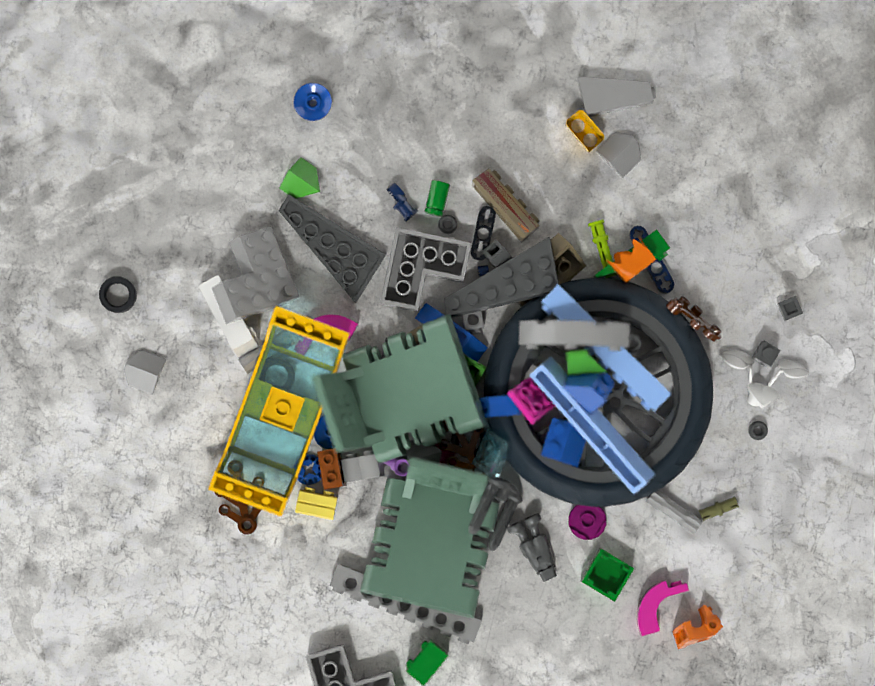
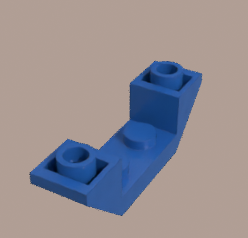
[415,303,488,362]
[479,396,521,418]

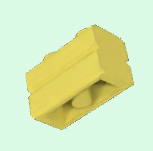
[295,487,338,520]

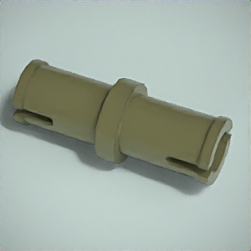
[699,496,739,522]

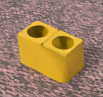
[565,110,604,153]

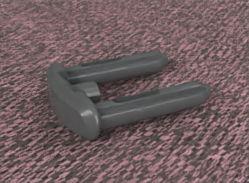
[469,476,523,551]

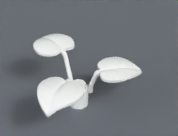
[719,350,809,408]

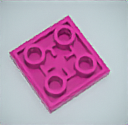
[507,376,556,425]

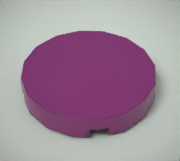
[568,505,607,540]

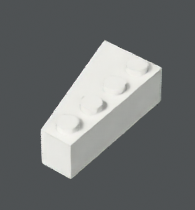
[199,275,259,358]

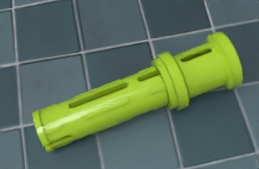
[588,219,617,278]

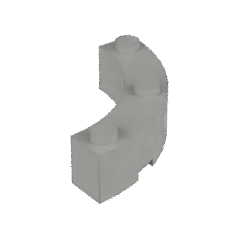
[519,320,630,351]

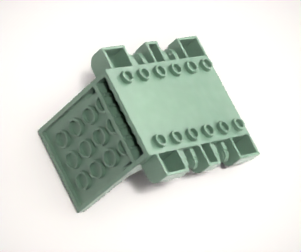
[311,315,488,463]
[360,458,499,619]

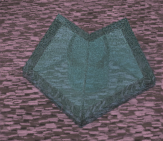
[472,429,509,478]

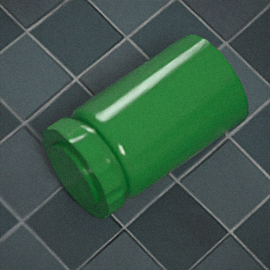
[424,180,450,217]

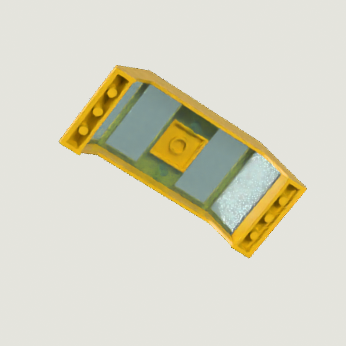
[208,306,350,517]

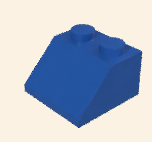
[562,373,615,414]
[540,418,586,467]

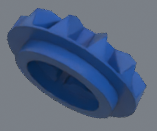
[294,454,322,485]

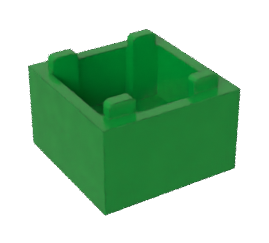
[580,548,635,602]
[406,639,449,686]

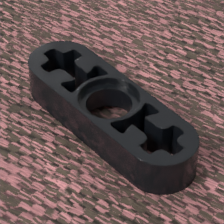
[471,206,496,261]

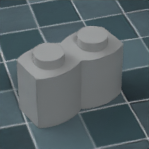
[341,450,385,483]

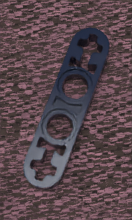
[629,226,674,294]

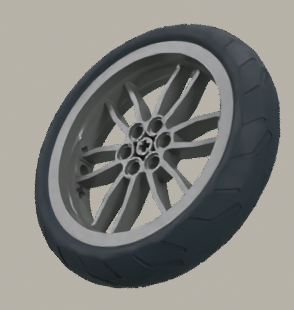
[484,278,713,507]

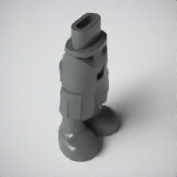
[507,513,557,582]

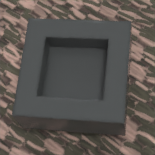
[777,296,803,321]

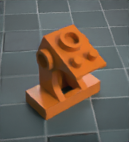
[672,605,723,649]

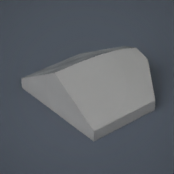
[596,133,641,178]
[124,350,167,395]

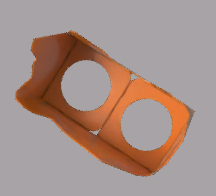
[606,236,656,283]

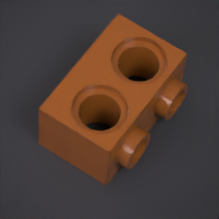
[317,448,347,490]

